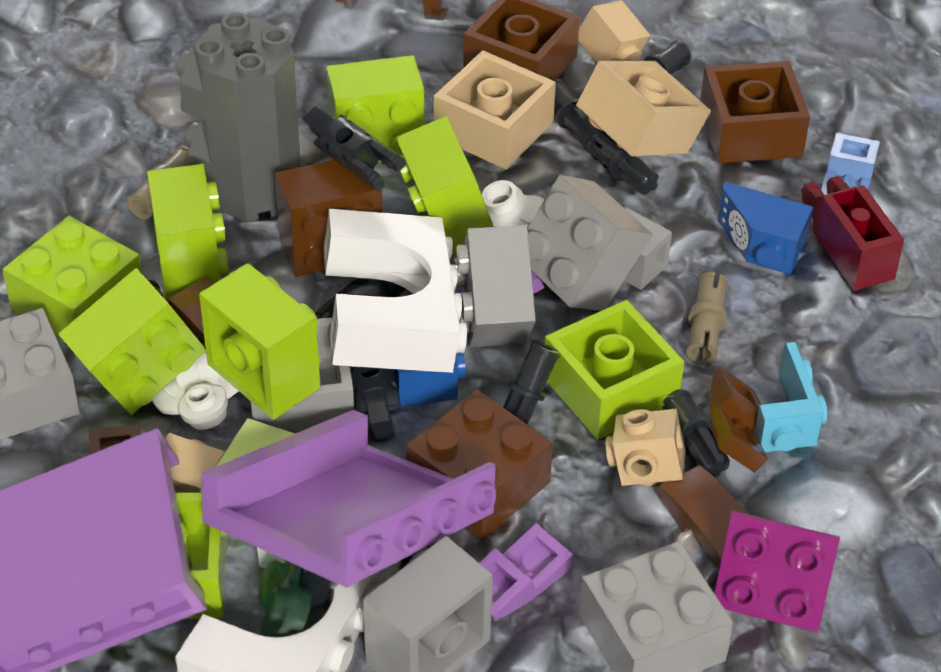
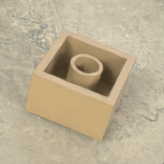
[433,51,556,169]
[576,61,711,157]

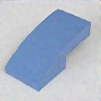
[821,133,880,195]

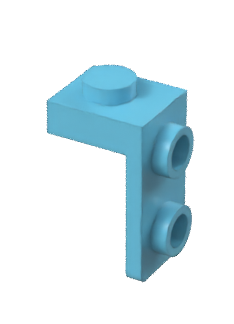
[755,342,827,452]

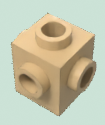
[606,409,685,486]

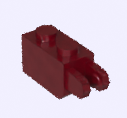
[801,176,904,291]

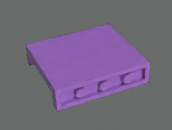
[202,410,496,588]
[0,428,207,672]

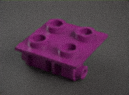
[715,511,841,633]

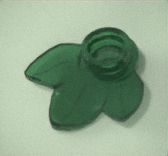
[258,559,311,637]

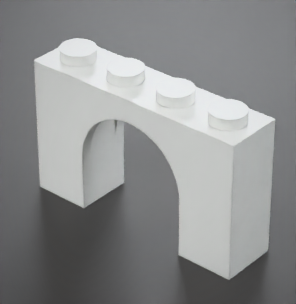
[323,209,467,373]
[176,547,401,672]

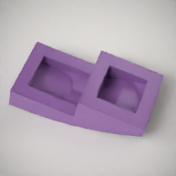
[479,523,576,621]

